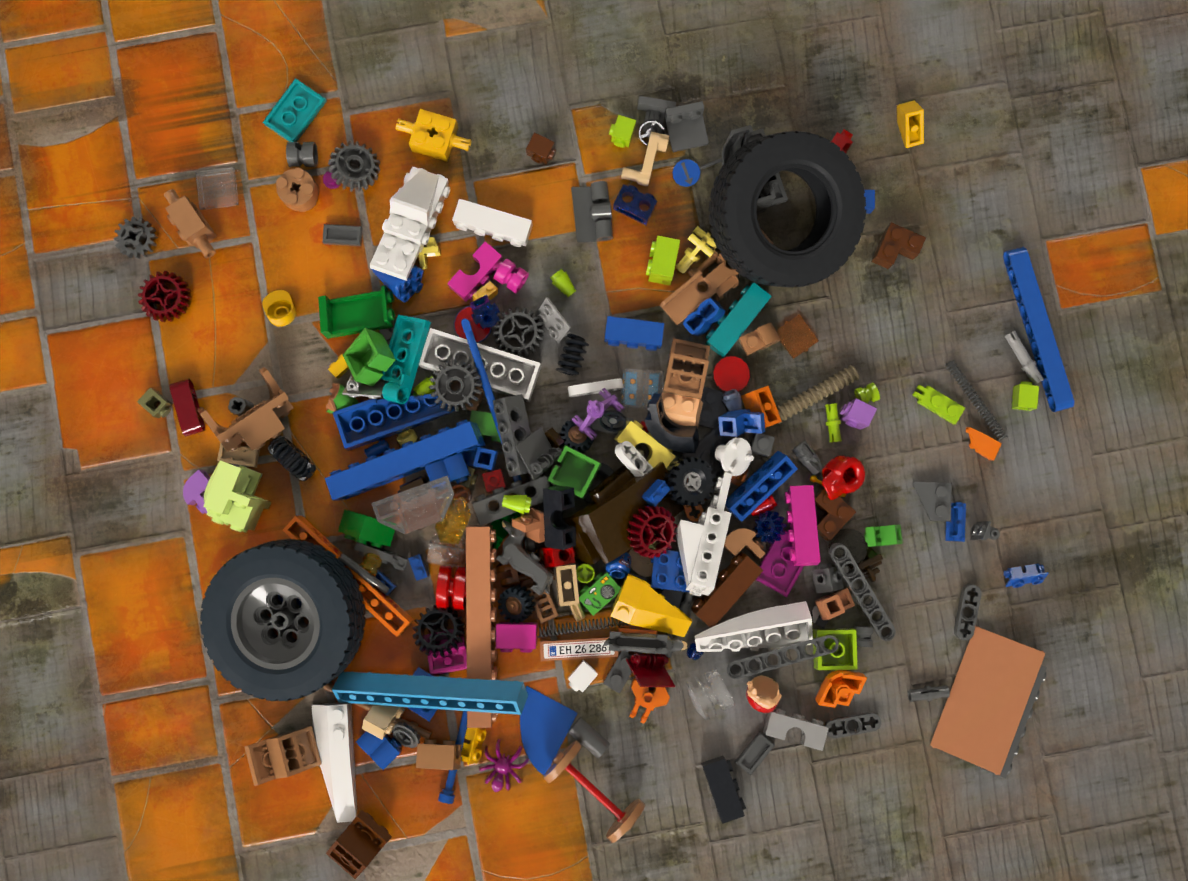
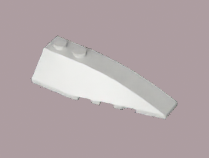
[694,601,813,652]
[312,702,357,823]

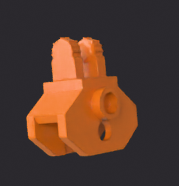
[629,678,670,724]

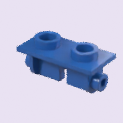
[945,502,966,542]
[1004,563,1049,588]

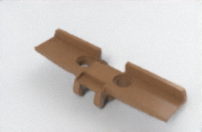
[660,230,774,325]

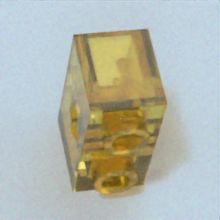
[435,497,471,544]

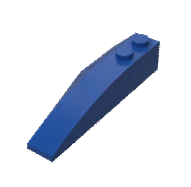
[332,394,455,451]

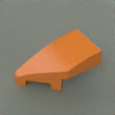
[965,427,1002,461]

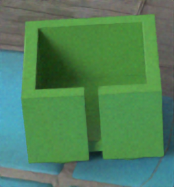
[343,328,396,387]
[547,445,601,500]

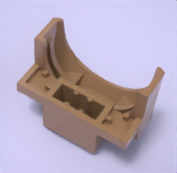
[197,367,293,452]

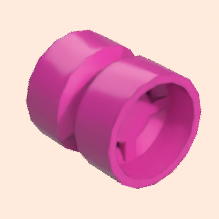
[493,258,529,294]

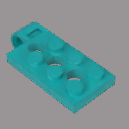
[380,314,431,404]

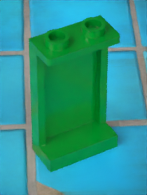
[318,286,395,339]

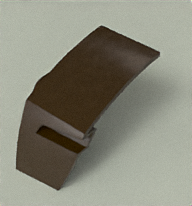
[564,462,684,565]

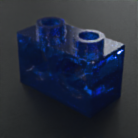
[613,184,657,226]

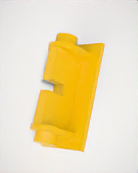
[461,728,486,765]

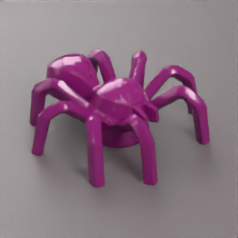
[479,739,529,792]

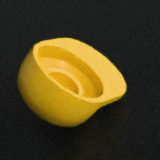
[262,290,296,327]

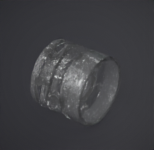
[686,668,735,721]

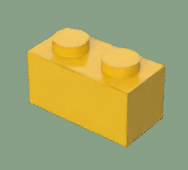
[473,281,498,308]
[328,354,349,379]

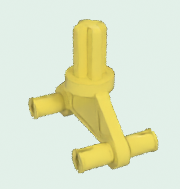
[676,226,716,273]

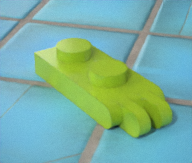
[912,385,965,425]

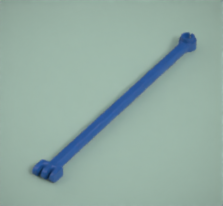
[461,318,527,514]

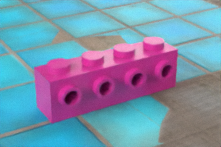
[785,485,820,566]

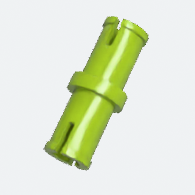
[825,403,842,443]

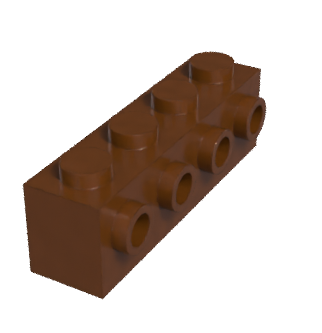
[691,552,764,628]

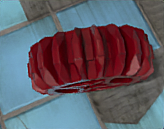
[138,271,192,322]
[626,506,678,558]

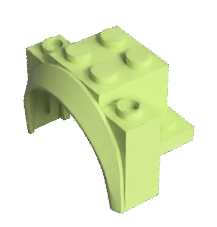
[203,460,271,532]

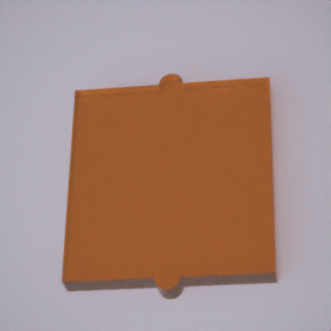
[776,314,819,359]

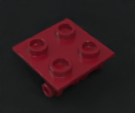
[626,653,675,688]

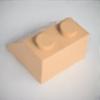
[662,392,703,429]

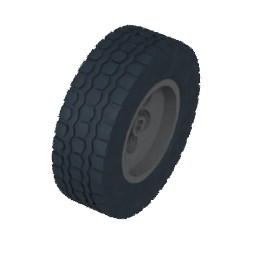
[200,539,366,701]

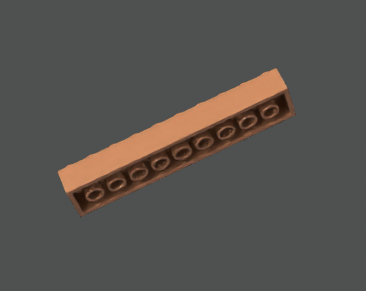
[466,525,498,728]

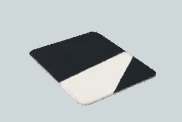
[810,606,830,629]

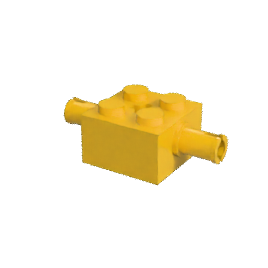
[396,109,471,162]

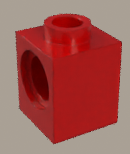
[482,469,507,494]
[542,547,575,568]

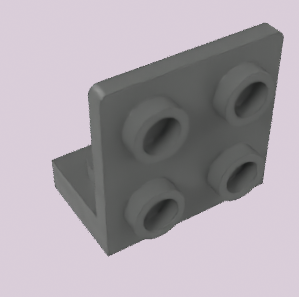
[664,101,709,152]

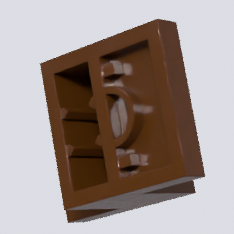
[326,811,392,879]

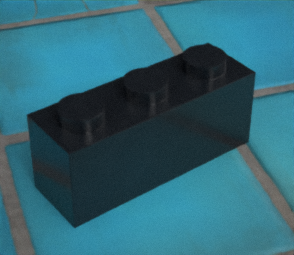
[701,756,746,824]

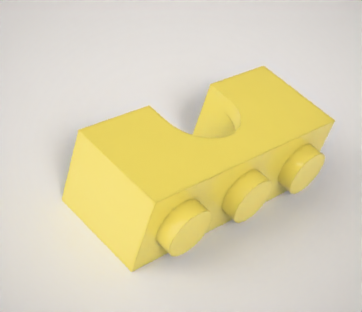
[614,420,676,469]

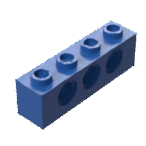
[725,451,798,522]

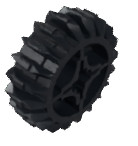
[268,435,316,481]
[412,605,465,658]

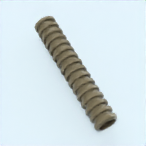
[777,365,859,424]

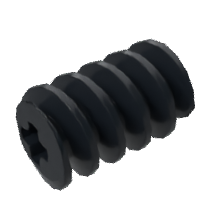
[555,333,589,376]

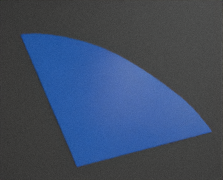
[520,686,578,775]

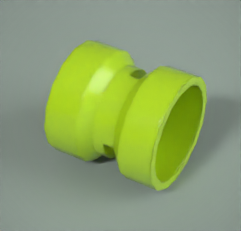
[854,383,880,404]
[576,564,595,583]

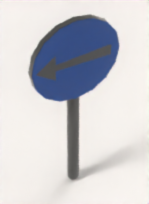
[672,158,722,187]

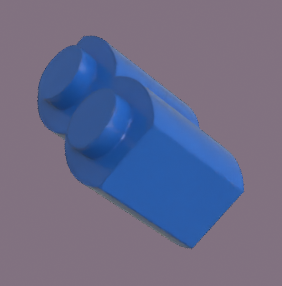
[683,298,726,336]
[425,453,471,491]
[356,731,402,770]

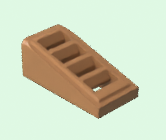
[526,582,559,623]

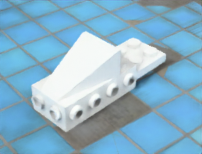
[370,166,450,281]
[676,472,732,596]

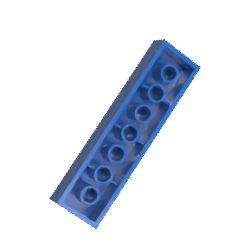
[325,420,486,501]

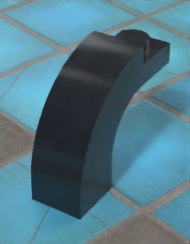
[645,393,700,453]

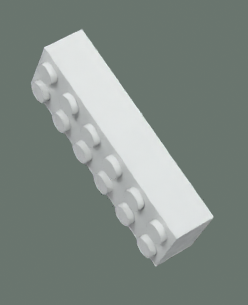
[419,328,541,402]

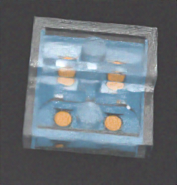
[621,368,664,409]

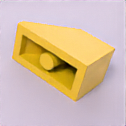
[897,100,924,148]

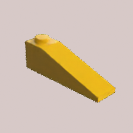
[611,574,692,637]

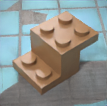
[663,338,711,400]
[245,726,321,786]

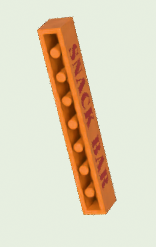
[282,515,414,637]

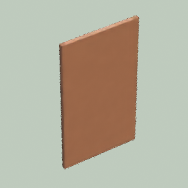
[930,626,1045,775]

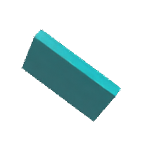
[262,78,327,142]

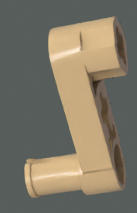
[621,131,670,186]

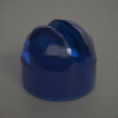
[686,643,704,660]

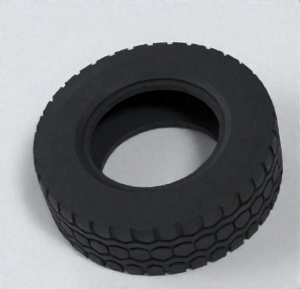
[708,131,866,288]

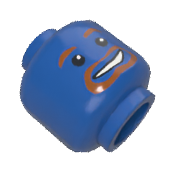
[606,552,632,579]

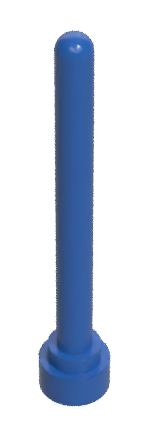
[438,711,467,804]

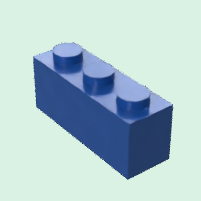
[604,316,664,351]

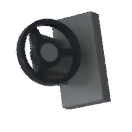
[637,96,676,146]
[592,410,633,435]

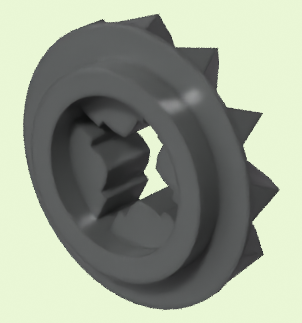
[392,722,421,748]

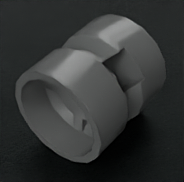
[286,142,318,167]

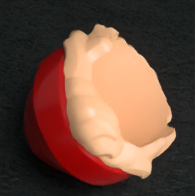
[746,675,782,713]

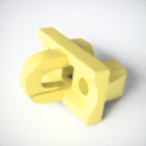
[417,237,441,269]

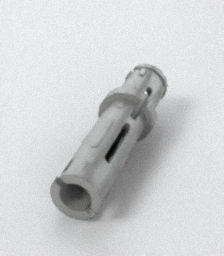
[1004,331,1045,385]

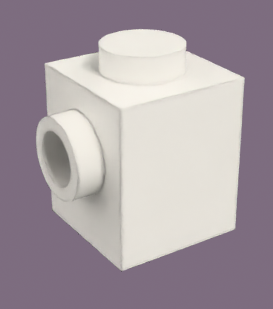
[568,660,598,693]

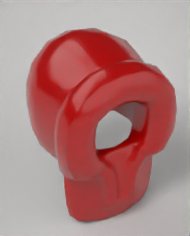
[822,455,865,500]

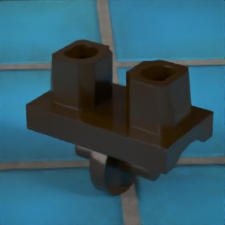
[847,548,883,582]

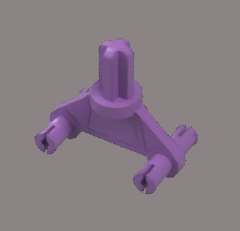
[571,388,625,440]

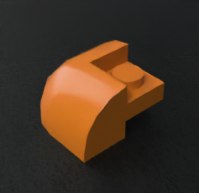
[815,670,867,708]

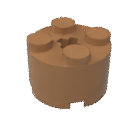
[276,168,319,212]

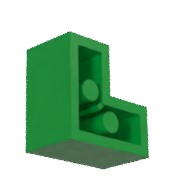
[338,509,397,548]

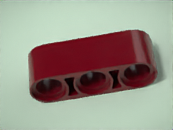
[170,378,205,437]

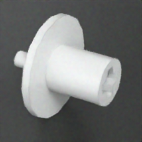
[715,438,754,476]

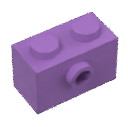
[839,398,877,430]

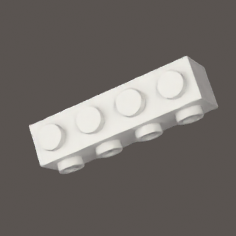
[452,199,533,247]

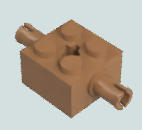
[164,189,217,258]

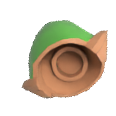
[326,383,359,414]

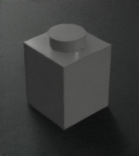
[750,433,775,458]

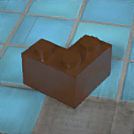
[871,222,926,269]
[814,487,856,541]

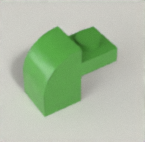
[864,525,903,547]

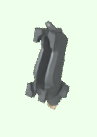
[496,520,554,595]
[604,631,688,658]

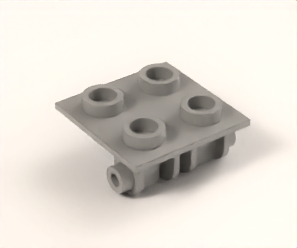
[536,297,571,343]
[342,374,388,399]

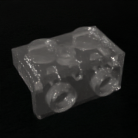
[427,533,466,569]

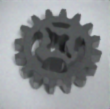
[114,217,158,259]

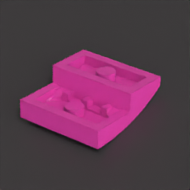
[424,629,467,676]

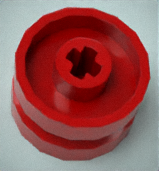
[436,565,466,610]

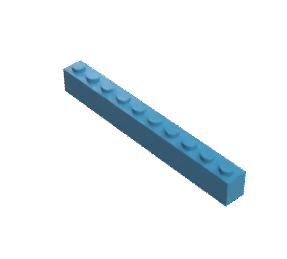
[332,671,528,715]

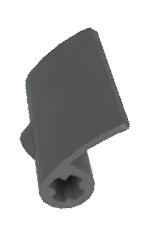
[571,181,613,242]

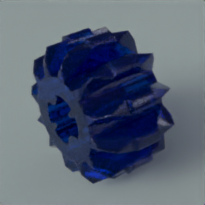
[753,511,787,544]

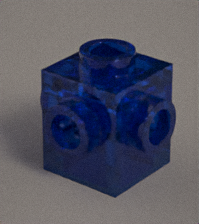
[470,294,500,329]

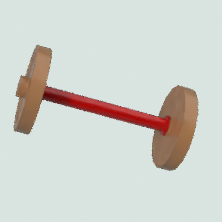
[543,740,645,843]

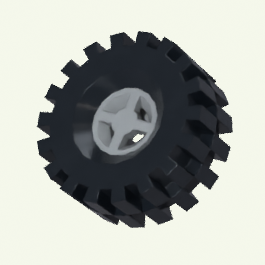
[664,457,716,506]

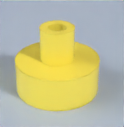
[397,429,418,447]

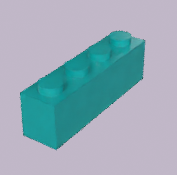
[705,283,772,358]

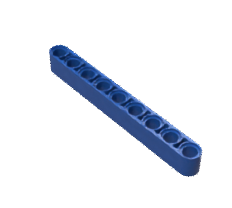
[1003,247,1074,412]

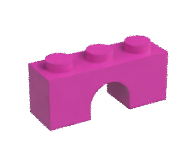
[447,242,503,302]

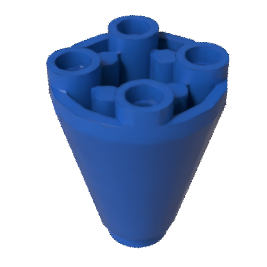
[371,265,423,303]

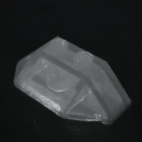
[371,475,455,534]

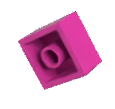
[496,622,538,653]

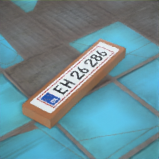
[540,637,618,661]

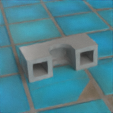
[763,708,828,751]

